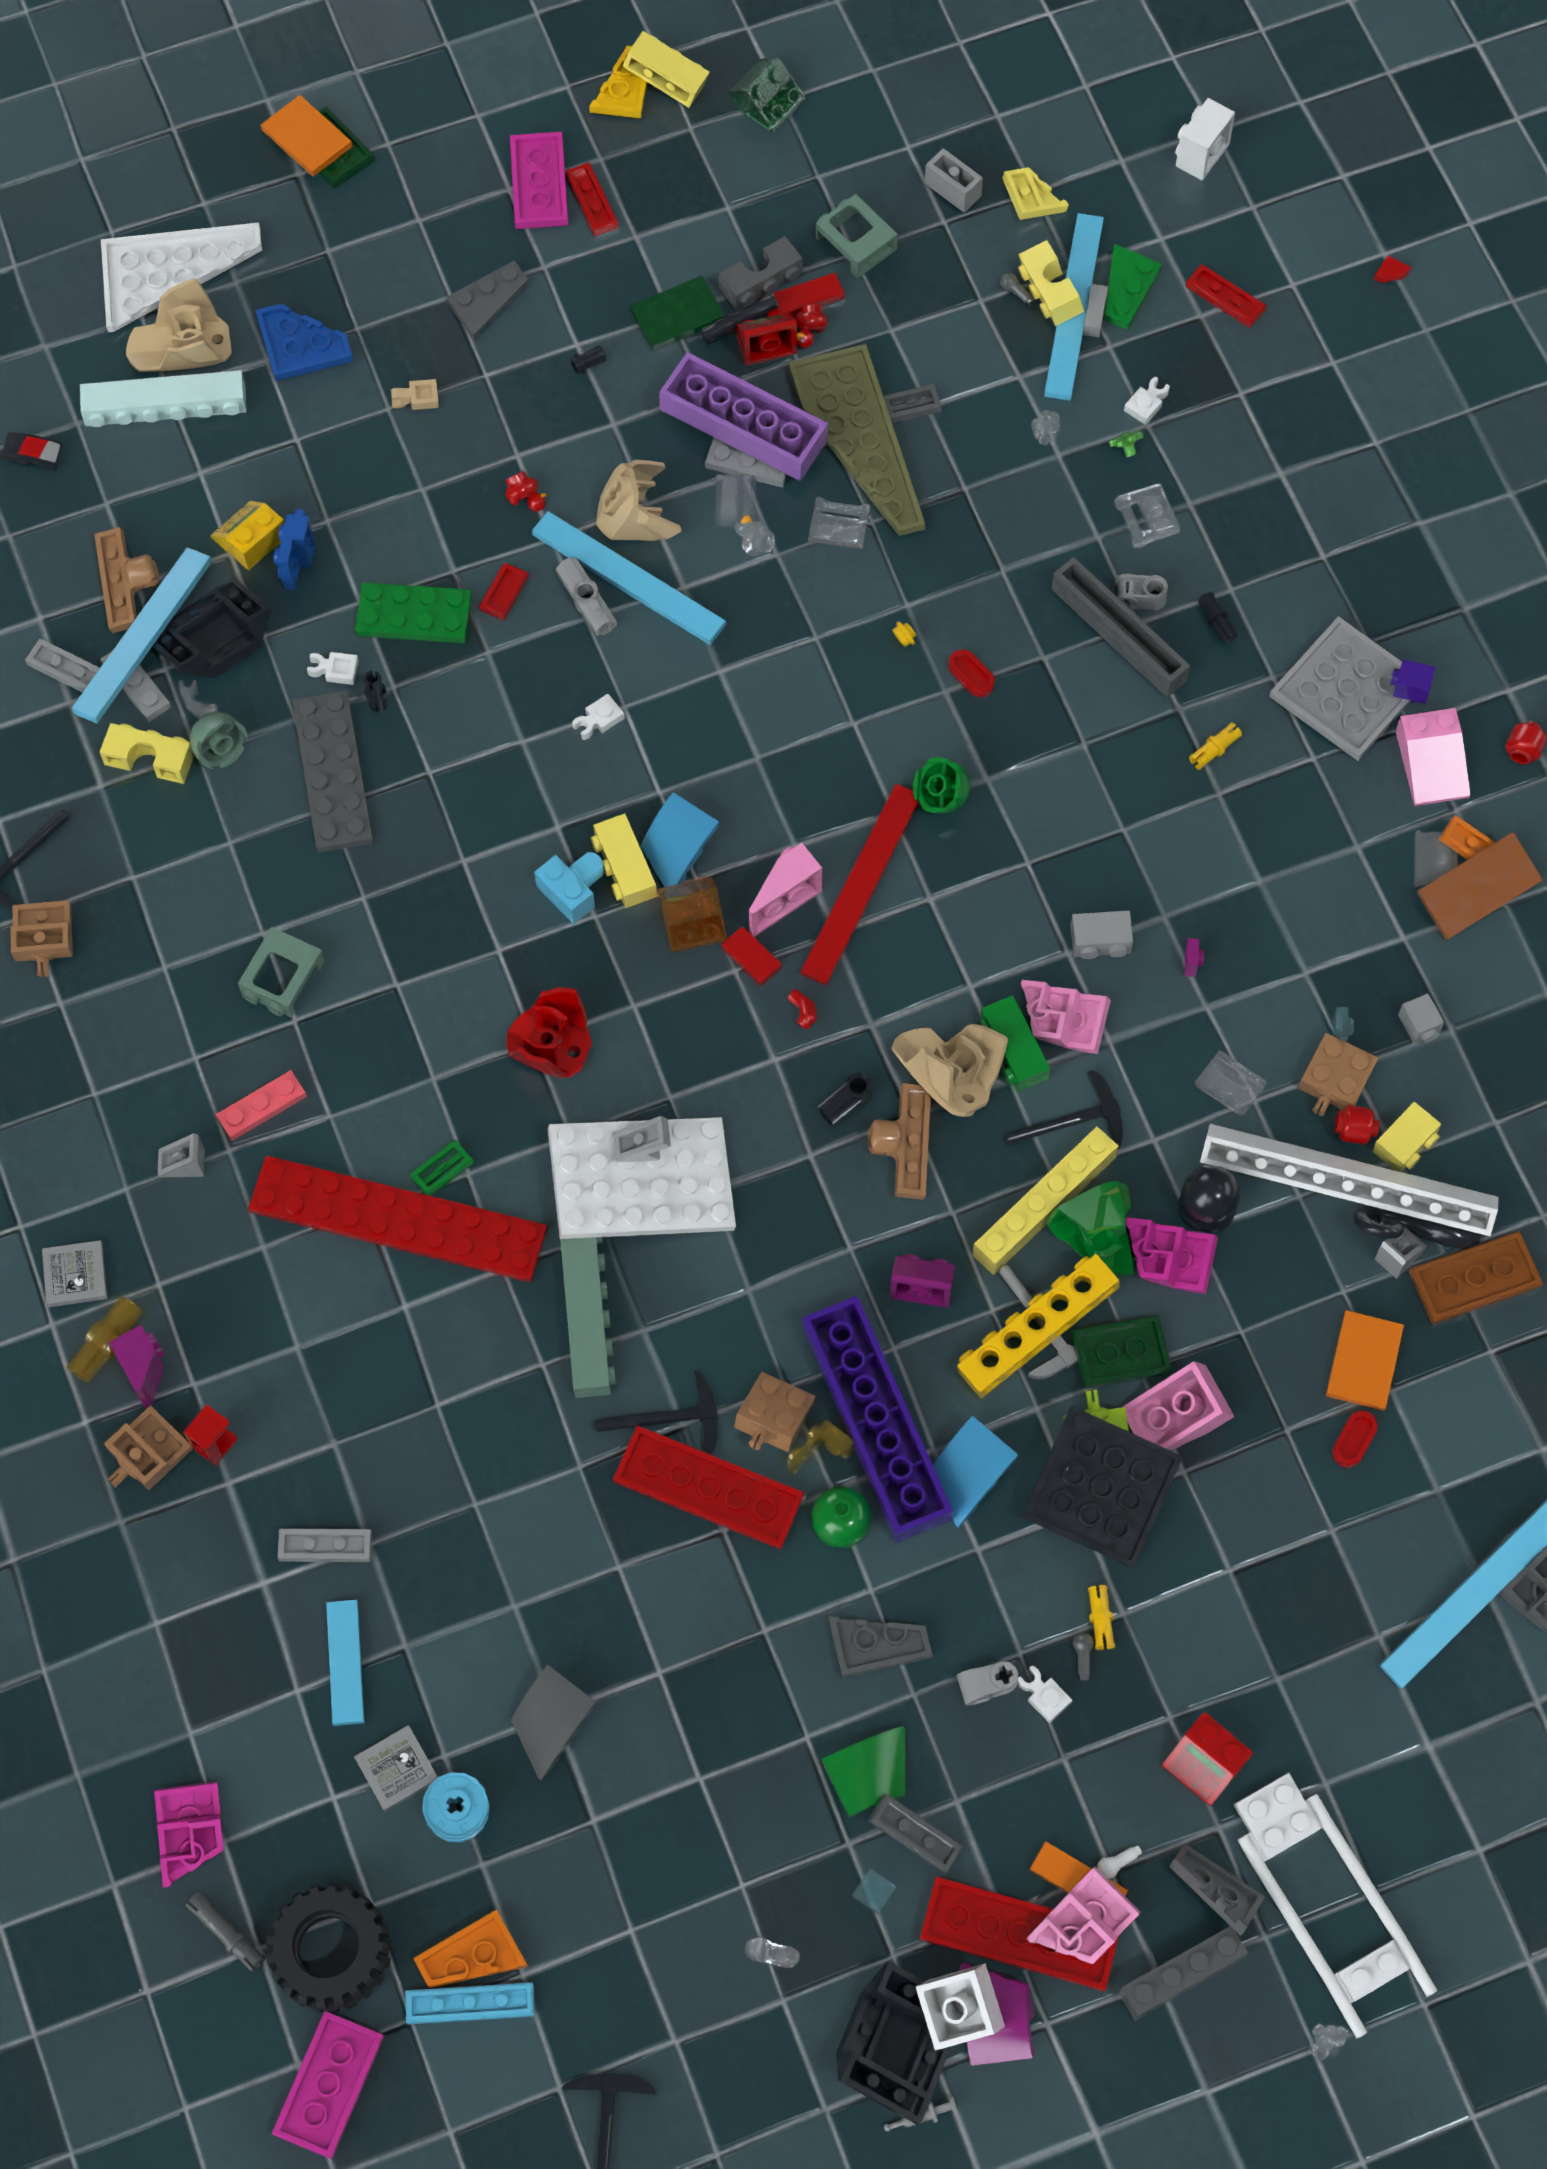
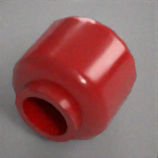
[1506,721,1547,765]
[1334,1105,1379,1145]

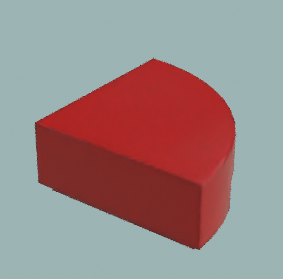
[1374,256,1411,283]

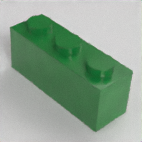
[978,995,1050,1093]

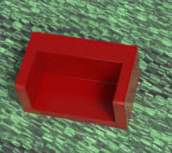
[183,1404,238,1466]

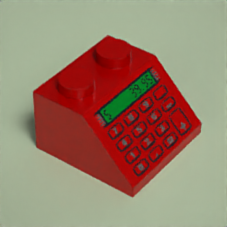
[737,312,797,366]
[1162,1712,1253,1807]

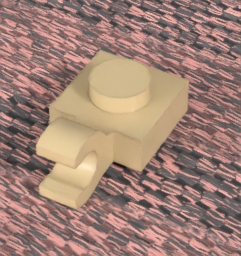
[391,379,439,410]

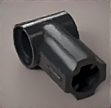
[817,1072,872,1127]

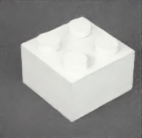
[1175,98,1235,181]
[916,1963,1005,2050]

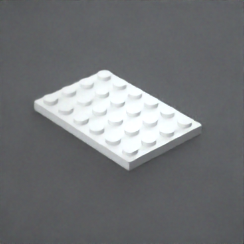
[548,1117,736,1239]

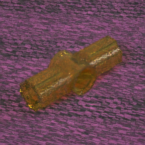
[67,1296,143,1384]

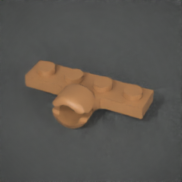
[94,527,159,633]
[868,1083,931,1200]

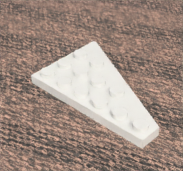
[101,223,262,332]

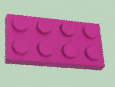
[510,132,568,229]
[272,2011,385,2160]

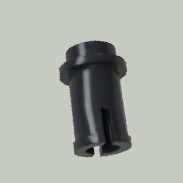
[570,345,607,374]

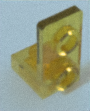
[787,1419,854,1476]

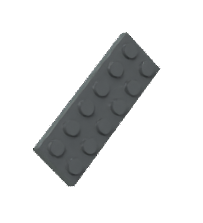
[292,691,373,853]

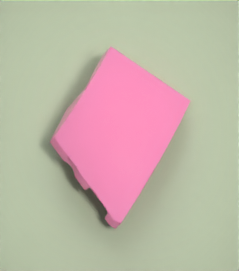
[1021,980,1111,1054]
[1026,1866,1140,1964]

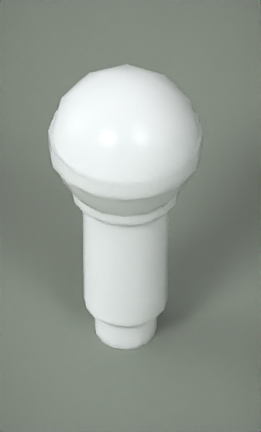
[1097,1845,1142,1879]

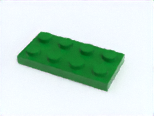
[355,582,472,643]

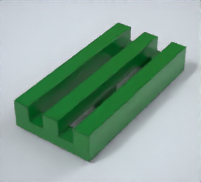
[409,1139,474,1196]

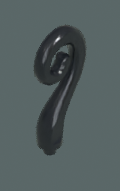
[1354,1206,1480,1249]

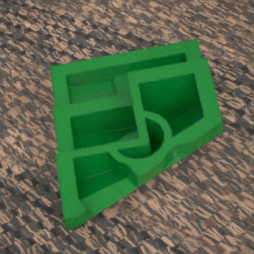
[822,1726,905,1818]

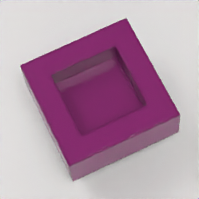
[1184,938,1204,977]

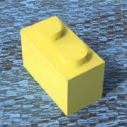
[1372,1102,1441,1172]

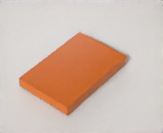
[261,95,352,177]
[1325,1310,1404,1411]

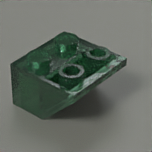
[728,56,806,132]

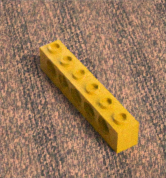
[957,1254,1120,1399]

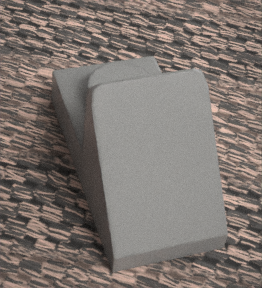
[613,1116,671,1162]

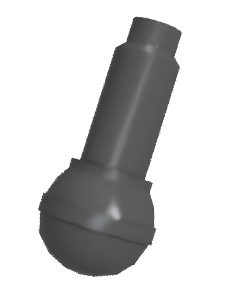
[1000,272,1035,305]
[1073,1633,1094,1681]

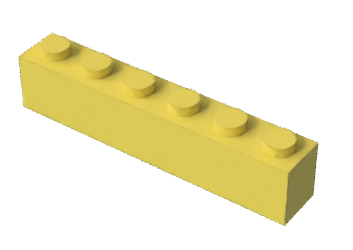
[972,1127,1118,1275]

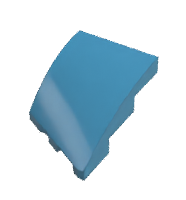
[641,792,719,897]
[933,1416,1018,1529]

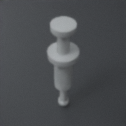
[884,2096,958,2132]

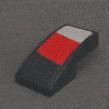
[1,432,64,471]

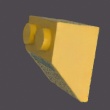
[210,501,285,571]

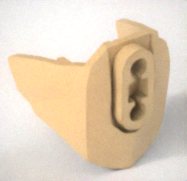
[596,460,681,541]

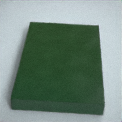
[319,106,375,189]
[630,275,724,351]
[1071,1315,1173,1389]

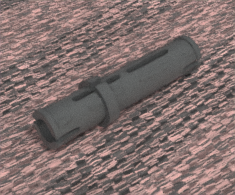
[186,1892,266,1973]

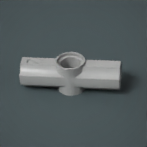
[556,557,617,636]

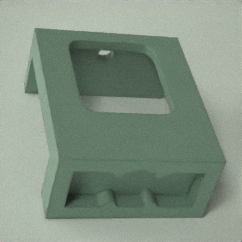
[816,194,898,279]
[238,927,325,1018]

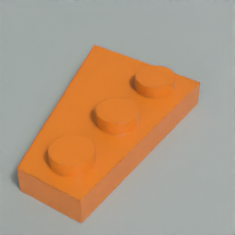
[413,1909,528,1988]

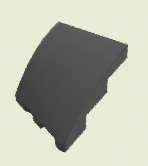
[1473,1526,1547,1632]
[511,1665,597,1781]

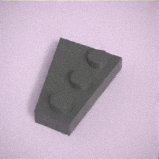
[446,260,529,341]
[828,1616,933,1678]
[1169,1843,1265,1936]

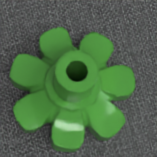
[1109,430,1144,457]

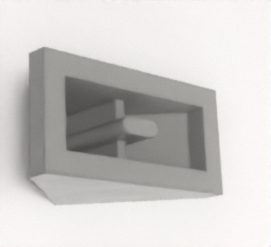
[158,1133,205,1178]
[1374,1227,1428,1279]

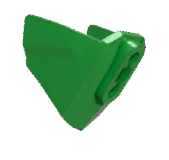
[1047,1181,1134,1276]

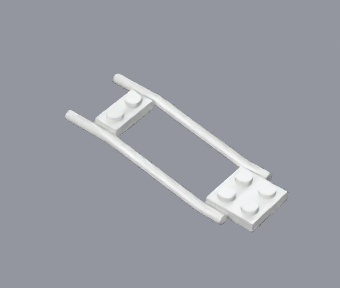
[1233,1773,1438,2039]

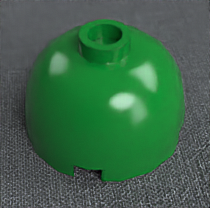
[913,757,971,814]
[811,1486,872,1548]

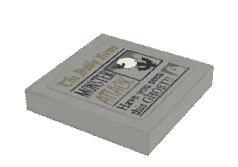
[42,1240,108,1307]
[354,1725,438,1812]

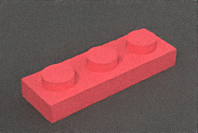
[215,1070,307,1141]

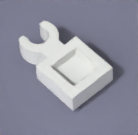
[1124,377,1170,425]
[307,652,359,685]
[572,694,625,740]
[1017,1666,1072,1724]

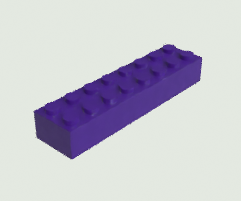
[802,1295,953,1543]

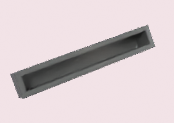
[1052,557,1190,698]

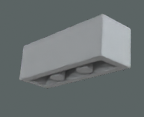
[1083,284,1108,337]

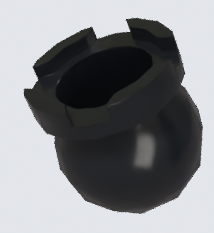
[1178,1165,1240,1234]

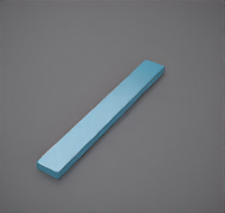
[1044,213,1104,401]
[532,511,726,645]
[72,547,212,723]
[1378,1499,1547,1689]

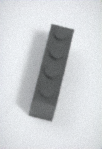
[1119,1926,1248,2021]

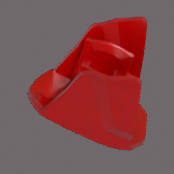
[507,987,592,1078]

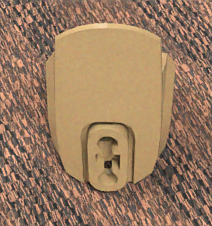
[126,278,232,372]
[892,1024,1008,1117]

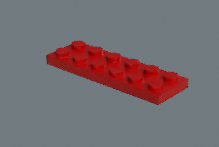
[613,1425,804,1550]
[920,1877,1119,1992]

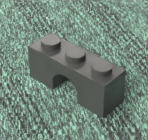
[718,236,803,311]

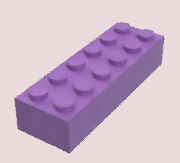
[659,352,828,481]

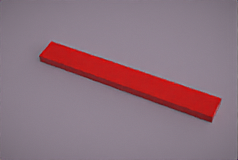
[801,784,919,986]

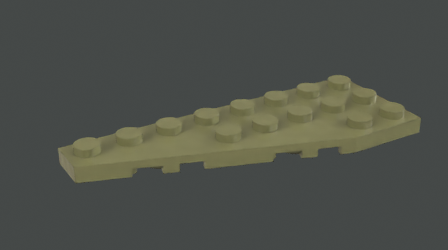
[788,344,925,536]

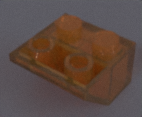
[656,876,727,953]

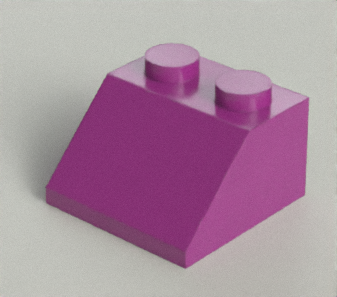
[890,1254,955,1308]
[109,1325,165,1409]

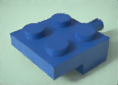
[274,509,316,590]

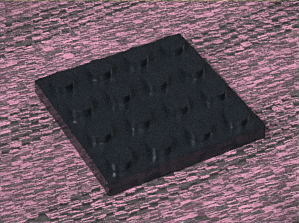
[1021,1406,1183,1569]

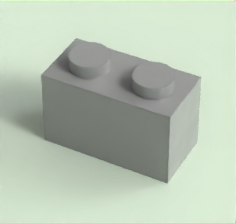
[925,148,983,213]
[1071,910,1133,959]

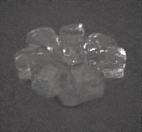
[1031,410,1060,445]
[1311,2024,1348,2060]

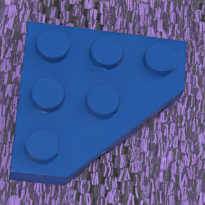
[255,304,353,381]

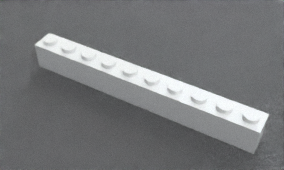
[1200,1124,1499,1236]

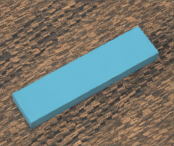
[326,1600,365,1726]
[405,1982,535,2025]

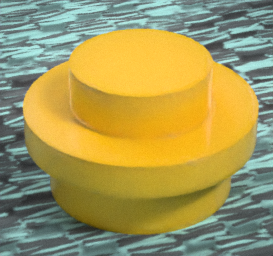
[892,621,917,648]

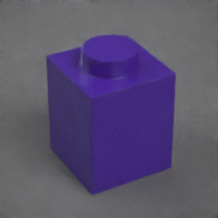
[1390,659,1436,704]

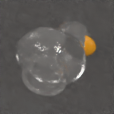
[735,515,775,556]

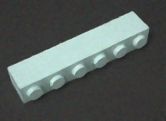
[80,370,247,427]

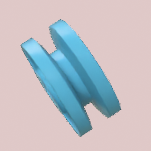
[422,1772,490,1843]

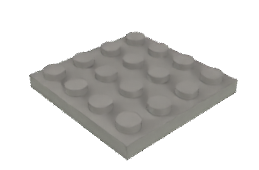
[1269,616,1411,761]

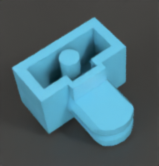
[534,852,604,925]

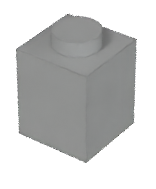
[1398,994,1444,1044]

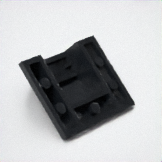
[152,577,272,678]
[836,1961,951,2125]

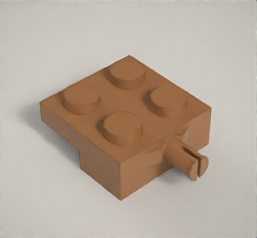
[10,900,73,977]
[1298,1033,1378,1116]
[734,1372,816,1452]
[104,1405,193,1491]

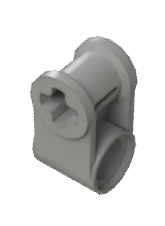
[1115,574,1168,611]
[957,1661,1018,1706]

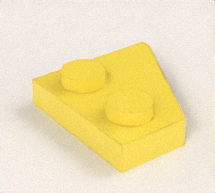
[1002,167,1069,220]

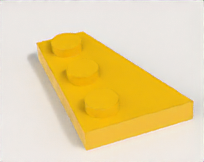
[589,45,648,118]

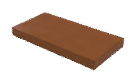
[1416,832,1543,940]
[1409,1231,1543,1325]

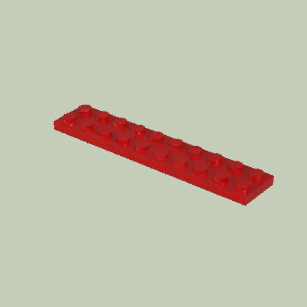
[248,1155,548,1283]

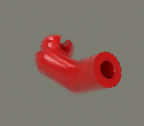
[787,989,817,1029]

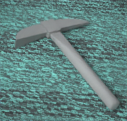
[999,1265,1078,1380]

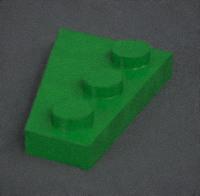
[1104,244,1162,330]

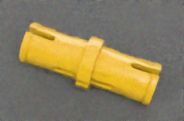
[1189,722,1242,770]
[1088,1585,1115,1650]

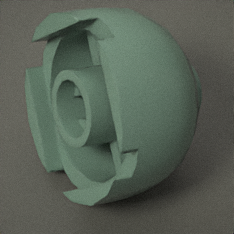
[190,712,248,769]

